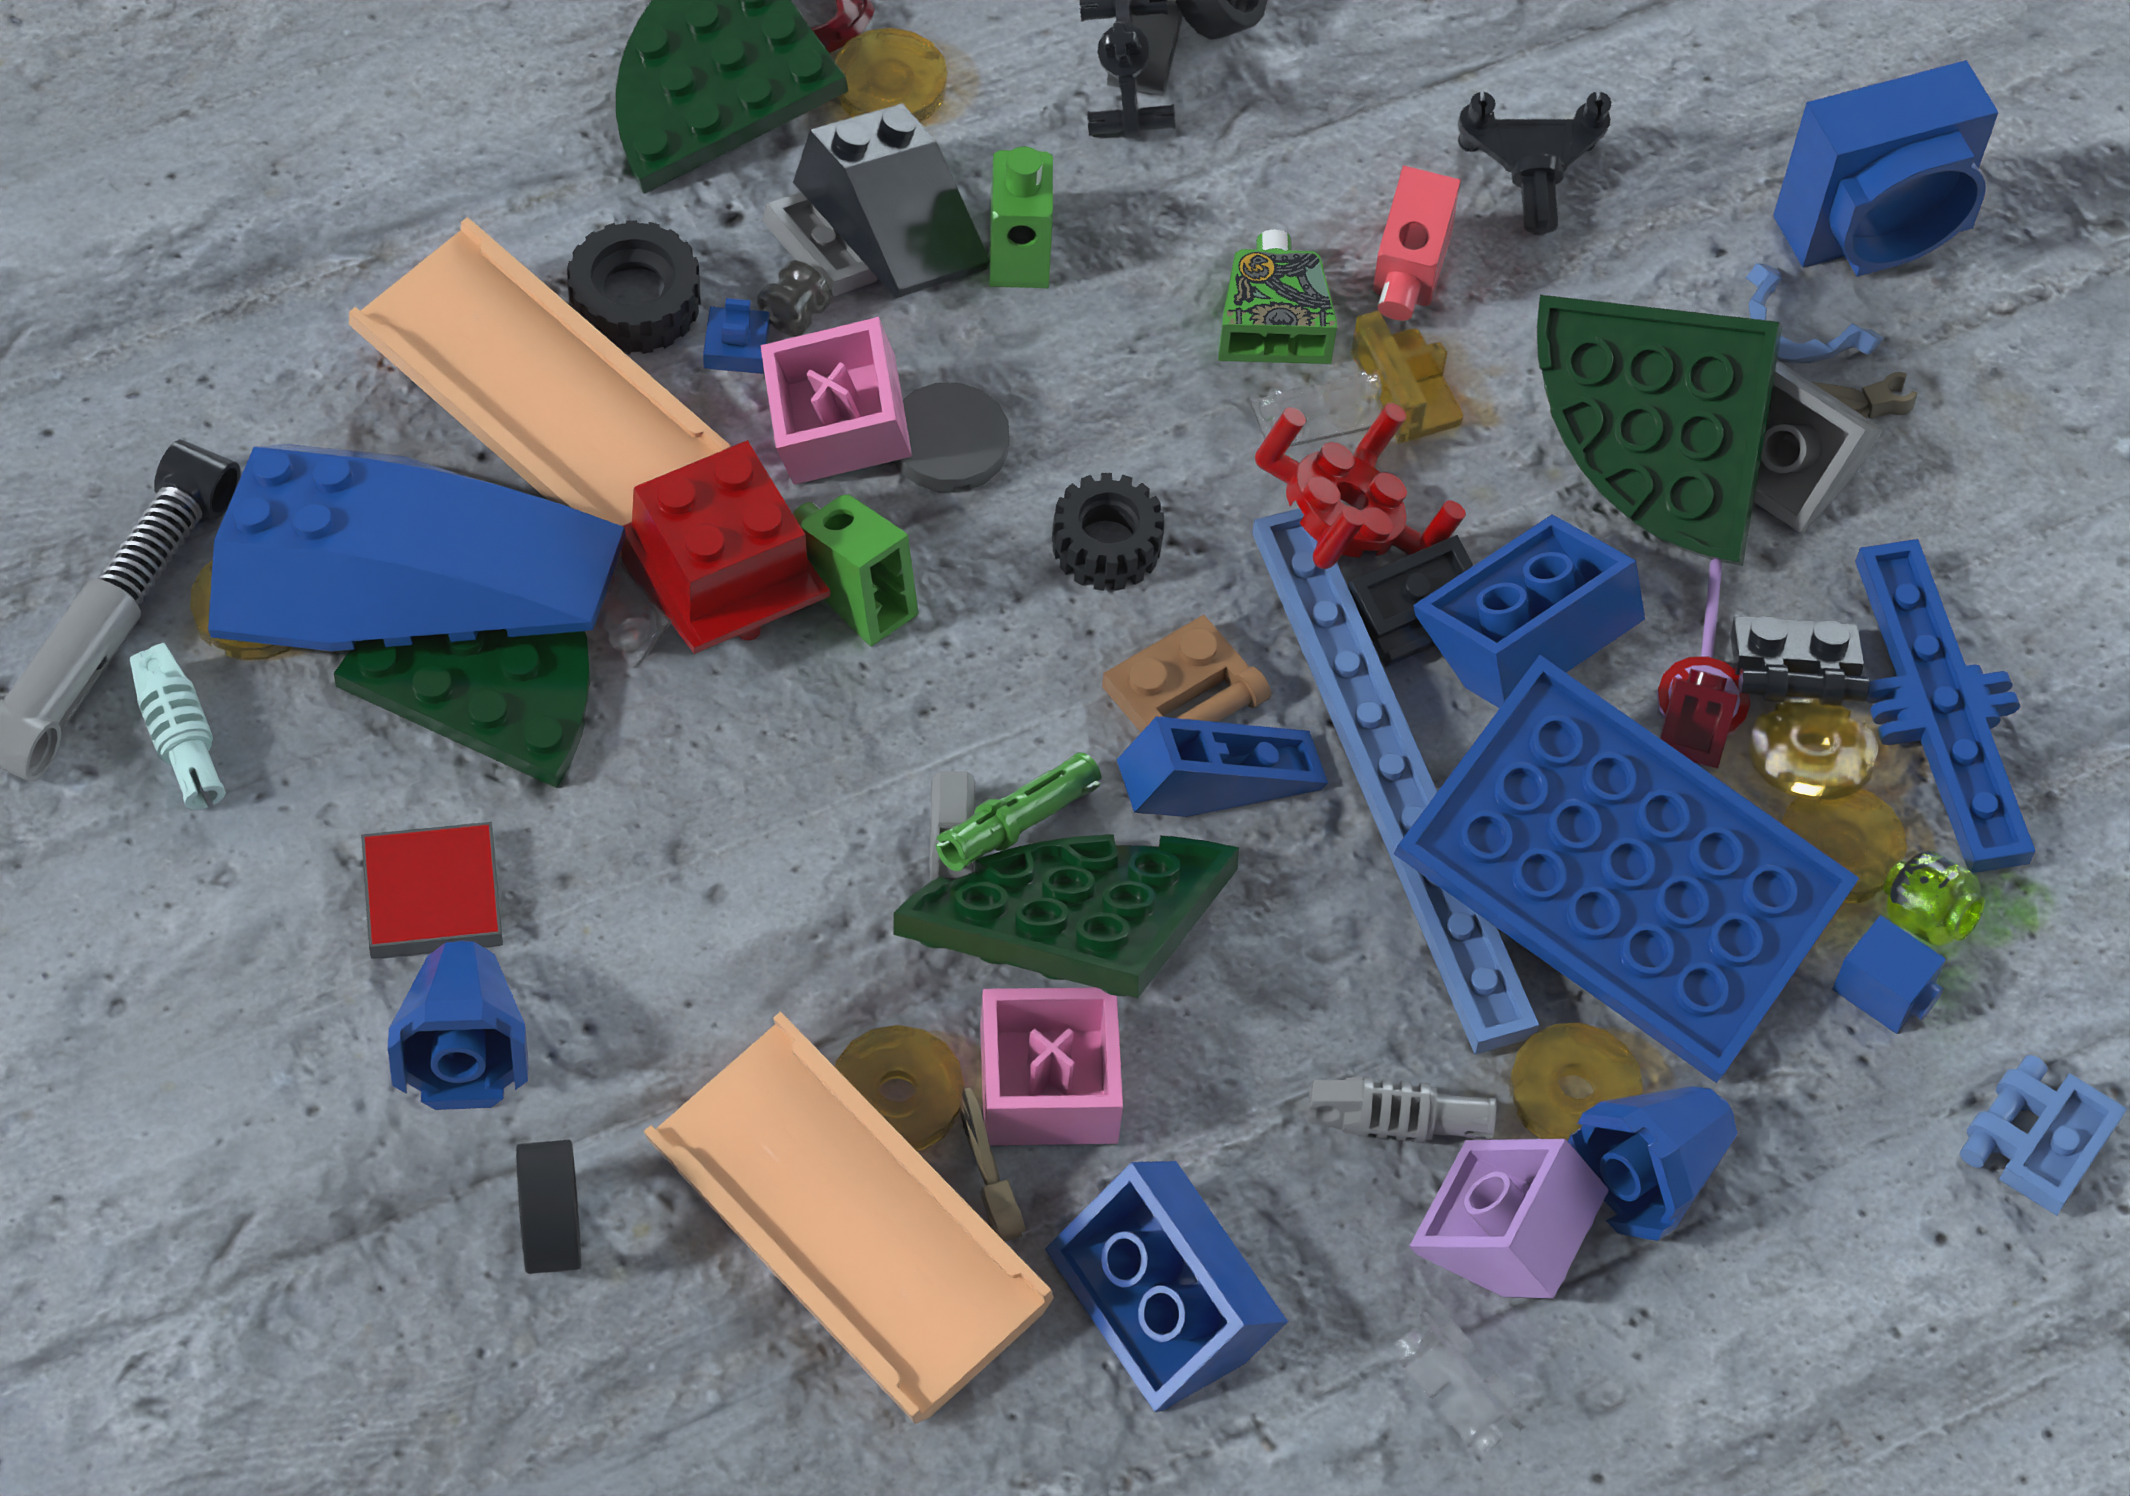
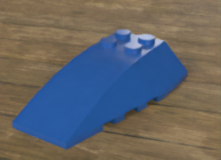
[208,444,626,651]

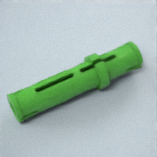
[936,752,1102,871]

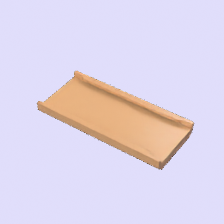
[349,217,731,557]
[643,1011,1054,1424]

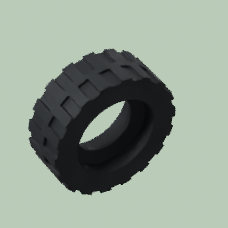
[567,220,701,354]

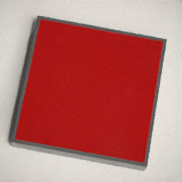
[361,822,503,959]

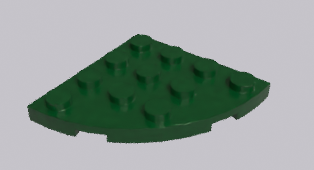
[615,0,849,194]
[1537,295,1782,566]
[334,629,591,788]
[893,834,1239,999]

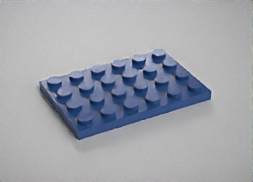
[1393,655,1859,1083]

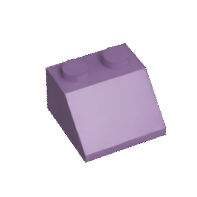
[1409,1139,1609,1298]

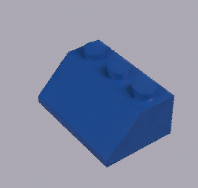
[1413,514,1645,709]
[1045,1161,1288,1412]

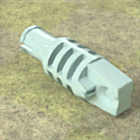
[130,643,226,810]

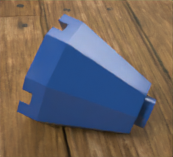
[388,941,529,1110]
[1568,1086,1738,1241]

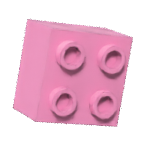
[760,317,912,485]
[980,987,1123,1146]

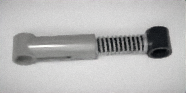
[0,439,241,781]

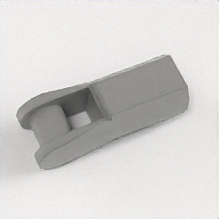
[929,771,975,882]

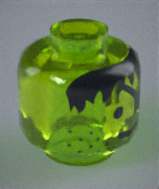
[1884,850,1985,946]

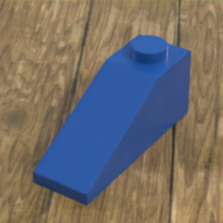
[1117,716,1328,817]

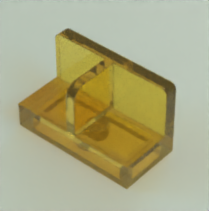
[1351,310,1464,444]

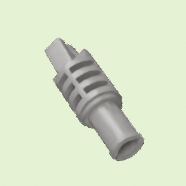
[1308,1077,1496,1143]

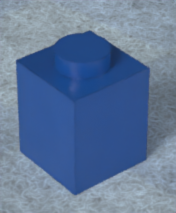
[1832,915,1946,1034]

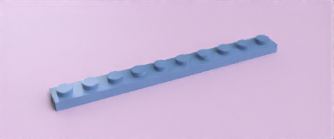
[1252,508,1539,1055]

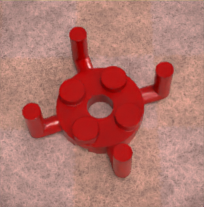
[1255,403,1466,569]

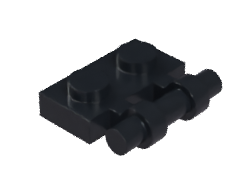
[1730,616,1869,706]

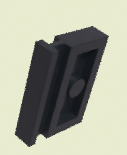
[1347,535,1474,667]

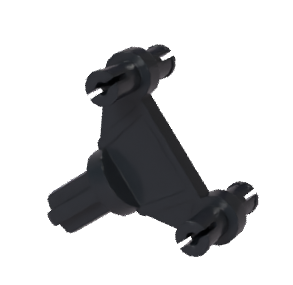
[1079,0,1176,138]
[1457,92,1612,235]

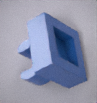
[703,298,770,374]

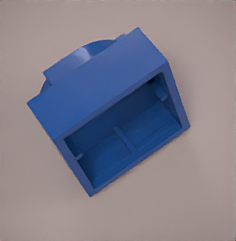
[1773,60,1999,277]

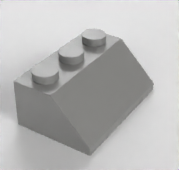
[1754,360,1884,533]

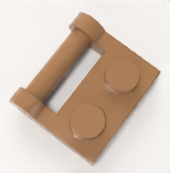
[1102,614,1271,732]

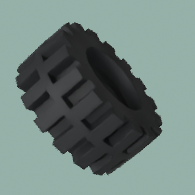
[1052,473,1164,591]

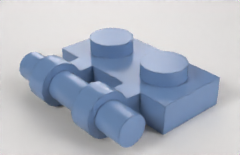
[1960,1055,2127,1216]

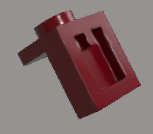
[1659,669,1738,769]

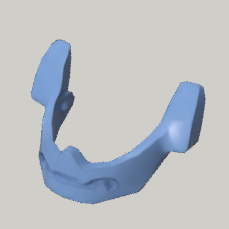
[1746,263,1884,364]

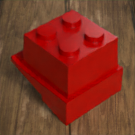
[621,440,830,654]

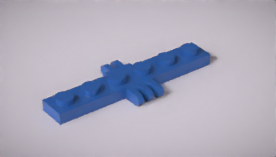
[1855,539,2036,874]

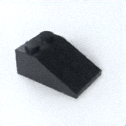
[793,104,990,298]

